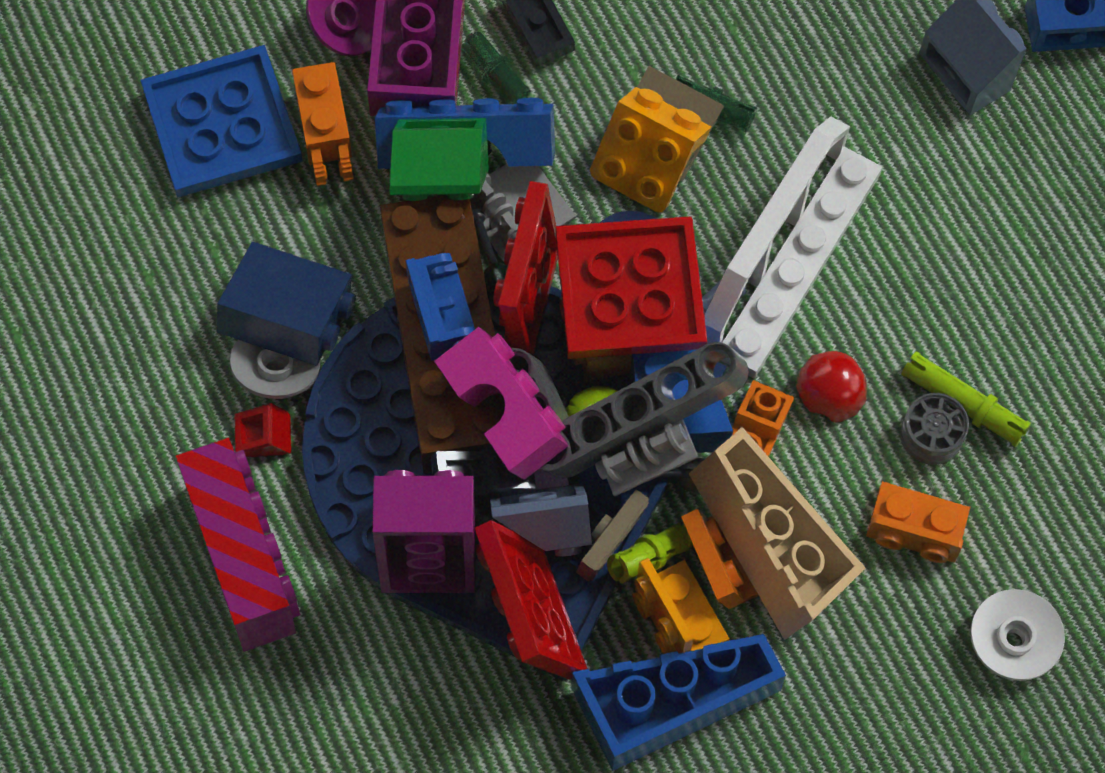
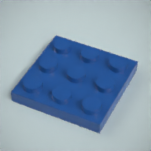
[141,45,303,198]

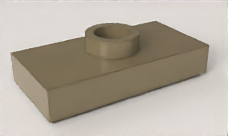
[576,489,649,582]

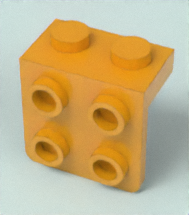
[590,87,711,212]

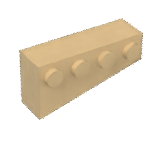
[689,427,866,640]

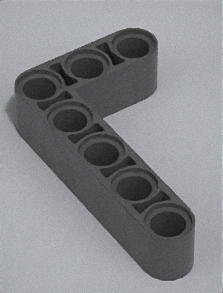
[510,342,749,479]

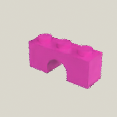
[434,327,569,480]

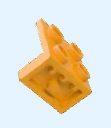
[632,558,730,654]

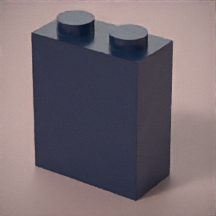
[217,241,356,366]

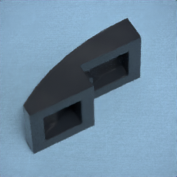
[430,444,536,500]

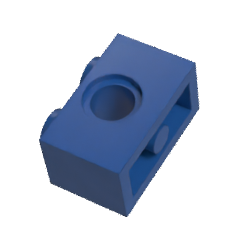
[1024,0,1105,52]

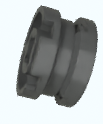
[900,393,969,465]

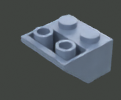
[919,0,1027,115]

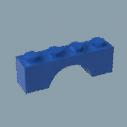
[375,98,555,169]

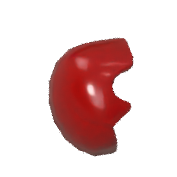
[796,351,867,422]

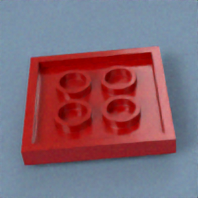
[494,181,558,354]
[555,216,707,359]
[474,520,588,680]

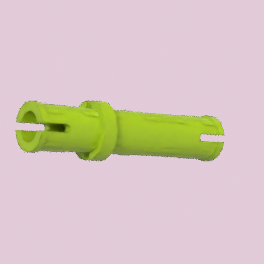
[901,351,1032,447]

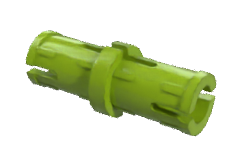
[607,523,693,583]

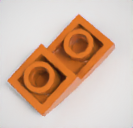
[732,380,794,457]

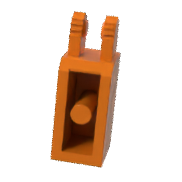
[292,62,353,186]

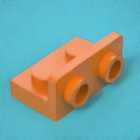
[866,481,970,563]
[681,509,759,609]

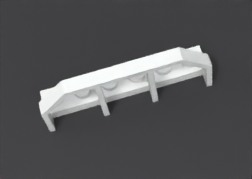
[704,117,883,379]

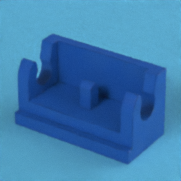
[406,253,475,361]

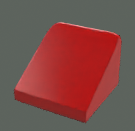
[234,403,292,457]

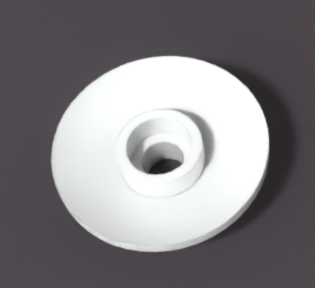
[970,589,1065,681]

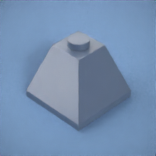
[490,483,592,556]

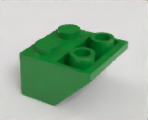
[390,118,489,201]

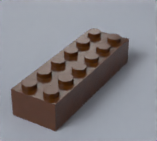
[380,195,505,473]

